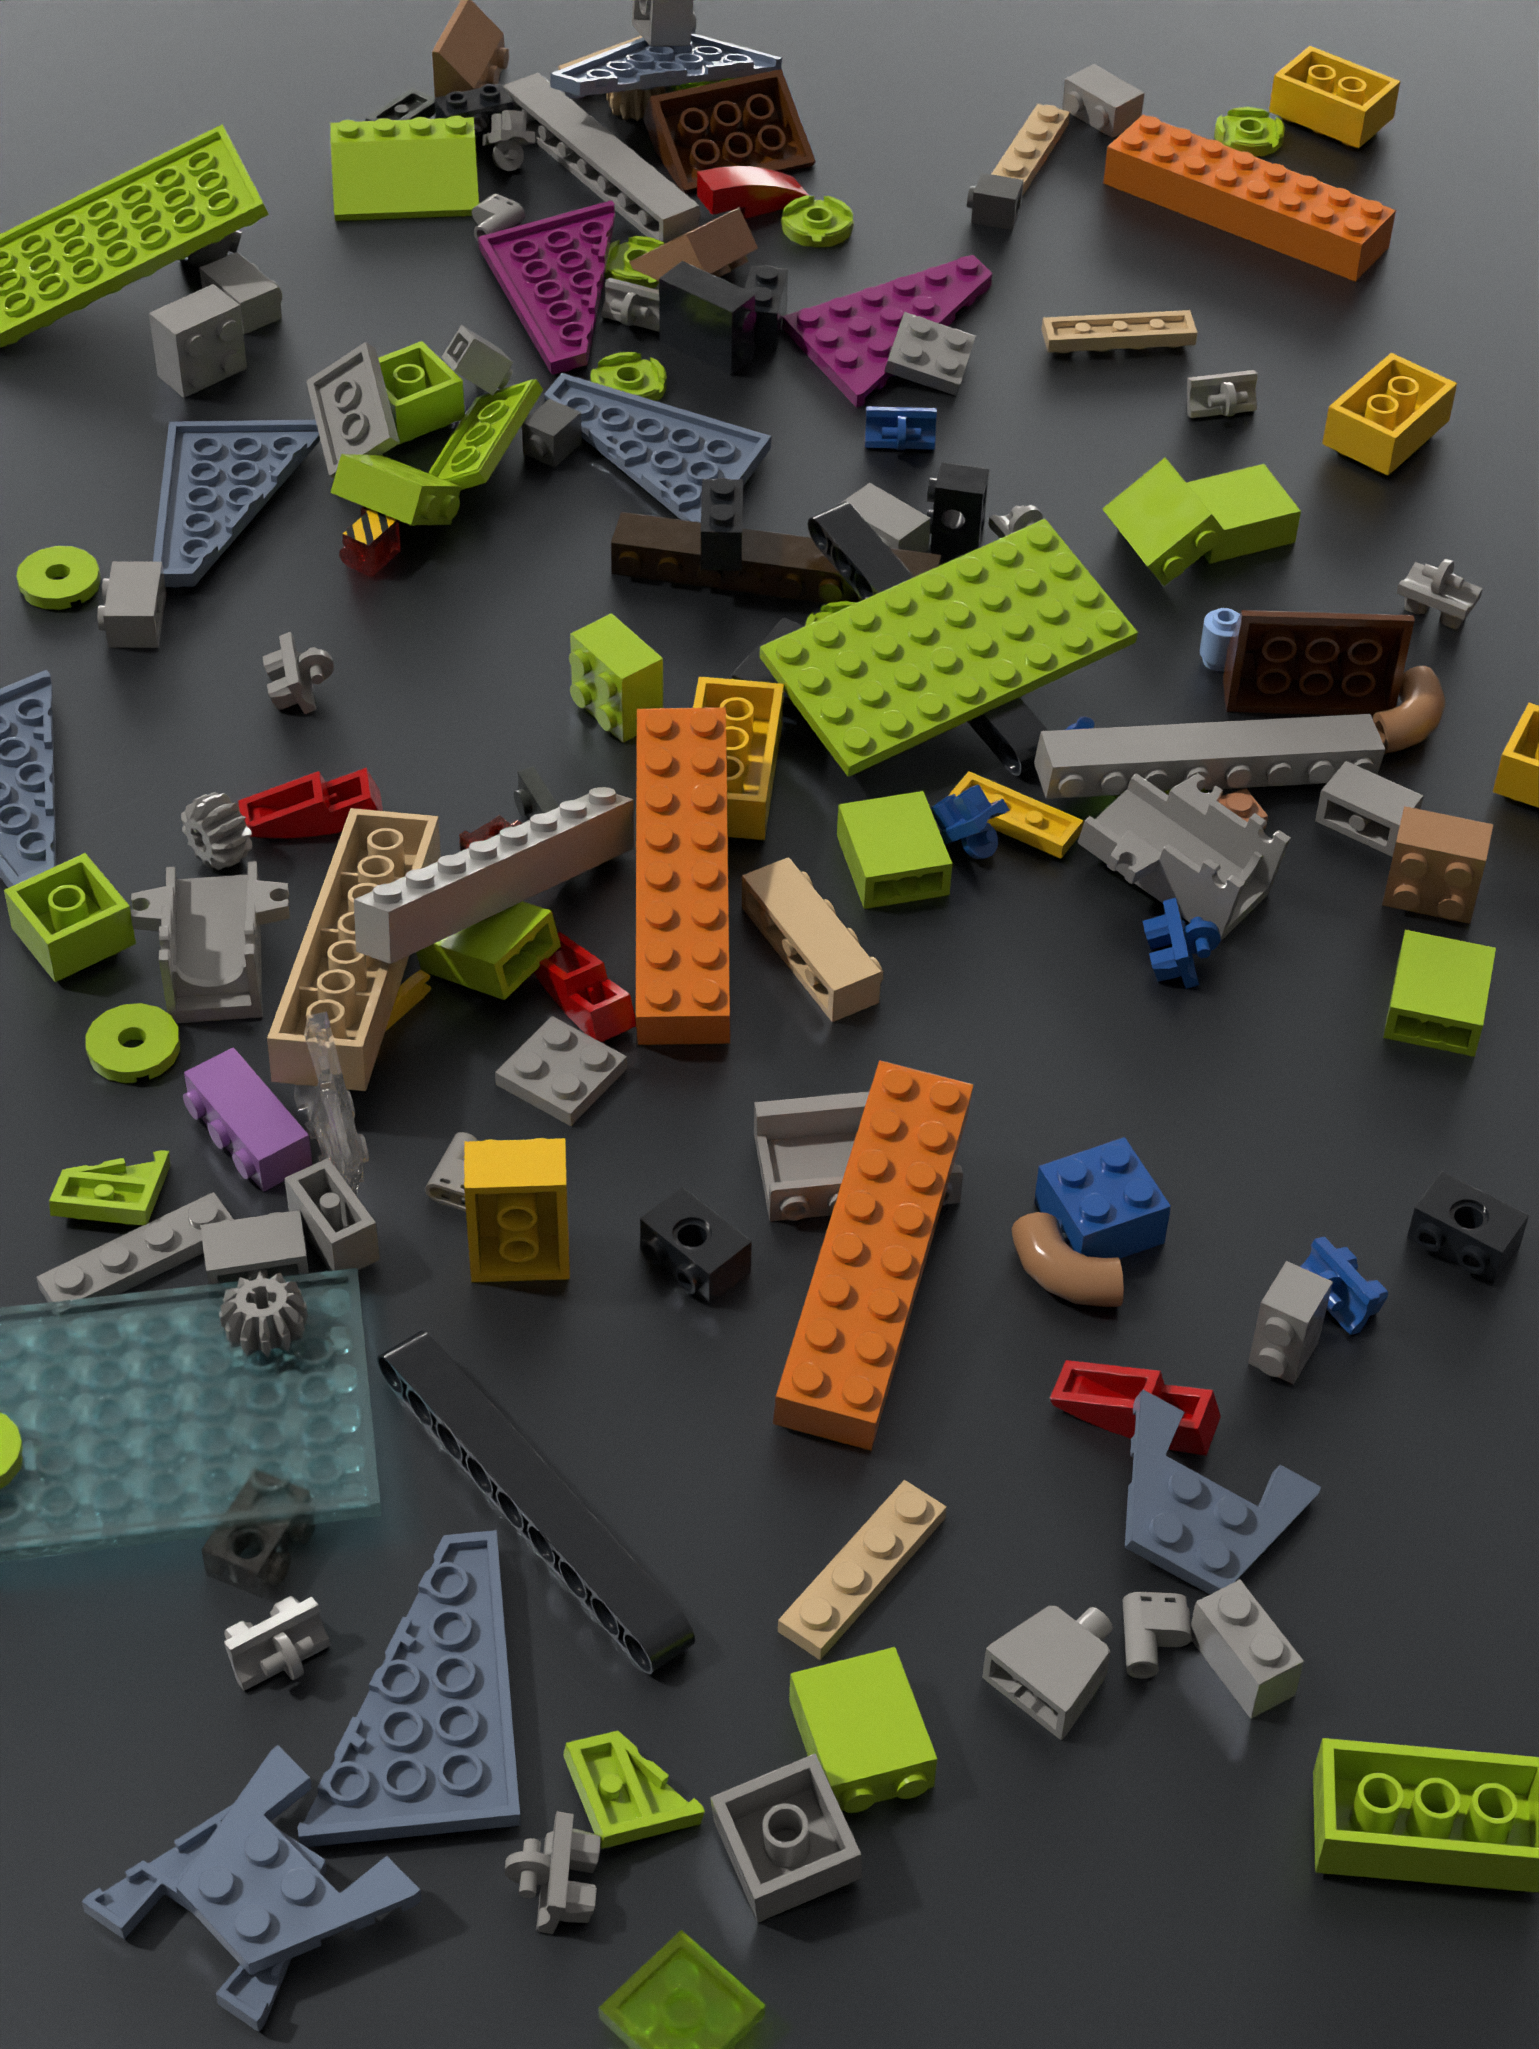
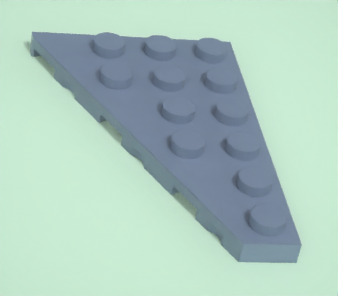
[550,33,782,98]
[544,373,771,523]
[153,420,320,588]
[0,670,56,888]
[298,1530,521,1847]

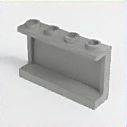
[754,1092,963,1221]

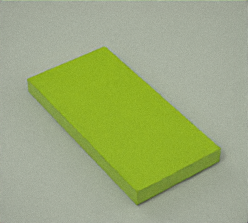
[428,379,543,490]

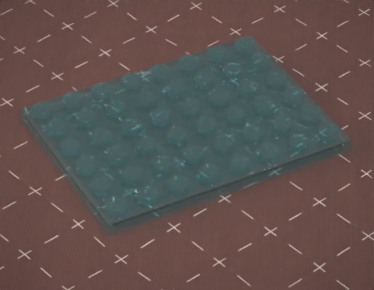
[0,1268,382,1562]

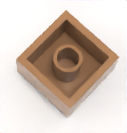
[1382,806,1493,924]

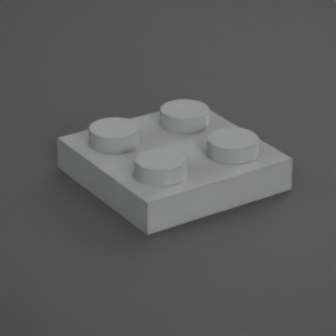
[884,312,976,396]
[495,1016,627,1126]

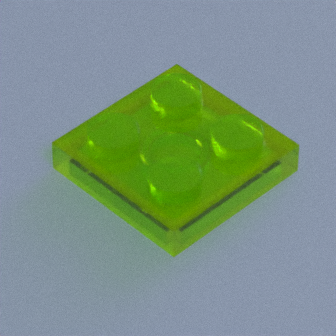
[599,1930,765,2049]

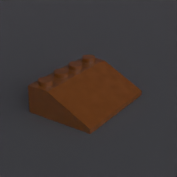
[643,69,816,193]
[1223,610,1415,716]

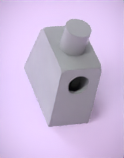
[982,1606,1113,1740]

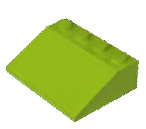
[330,116,479,221]

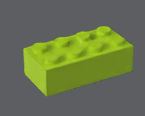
[1313,1738,1539,1893]

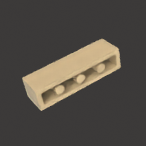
[741,857,883,1022]

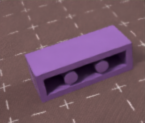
[183,1047,312,1192]

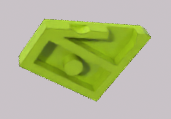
[49,1150,171,1225]
[563,1731,705,1849]

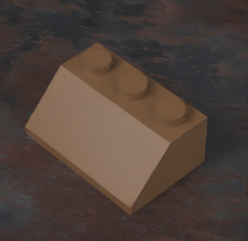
[432,0,509,98]
[630,208,758,281]

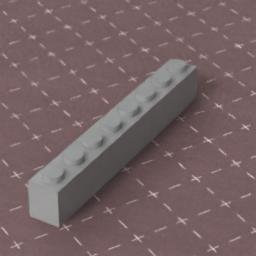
[503,73,701,243]
[1034,714,1386,799]
[354,787,634,964]

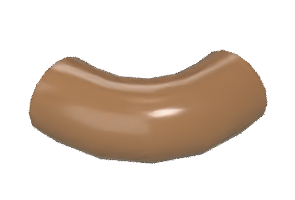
[1373,666,1446,754]
[1012,1212,1124,1307]

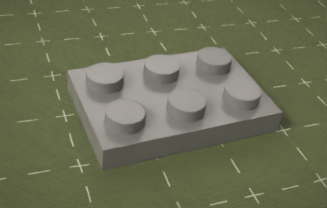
[306,342,400,478]

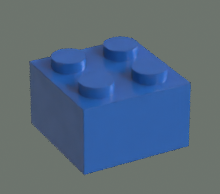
[1034,1137,1171,1259]

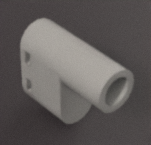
[472,194,525,241]
[425,1132,478,1211]
[1123,1592,1192,1679]

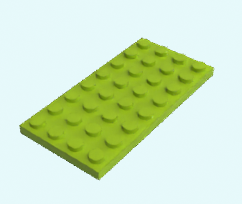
[0,124,269,348]
[759,519,1138,777]

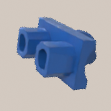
[865,406,937,451]
[930,784,1009,860]
[1143,897,1221,989]
[1300,1236,1388,1335]

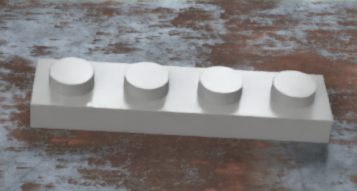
[36,1192,234,1322]

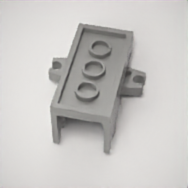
[1078,773,1291,942]
[131,861,290,1023]

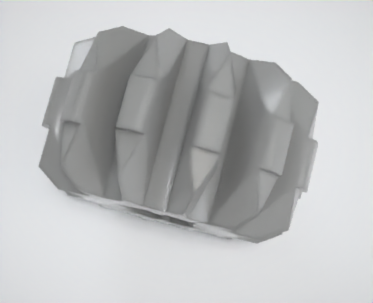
[181,792,252,870]
[219,1271,308,1358]

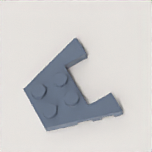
[1125,1389,1321,1594]
[176,1745,422,1975]
[82,1803,327,2032]

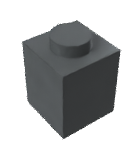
[967,173,1024,230]
[522,399,582,468]

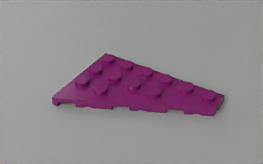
[478,200,616,375]
[782,255,992,408]

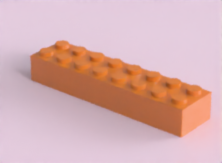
[1103,115,1396,282]
[636,707,730,1045]
[773,1060,974,1451]

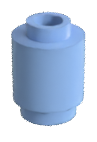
[1200,608,1240,671]

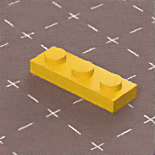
[948,771,1083,858]

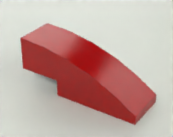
[697,166,808,219]
[238,767,383,838]
[533,932,636,1042]
[1050,1360,1221,1456]

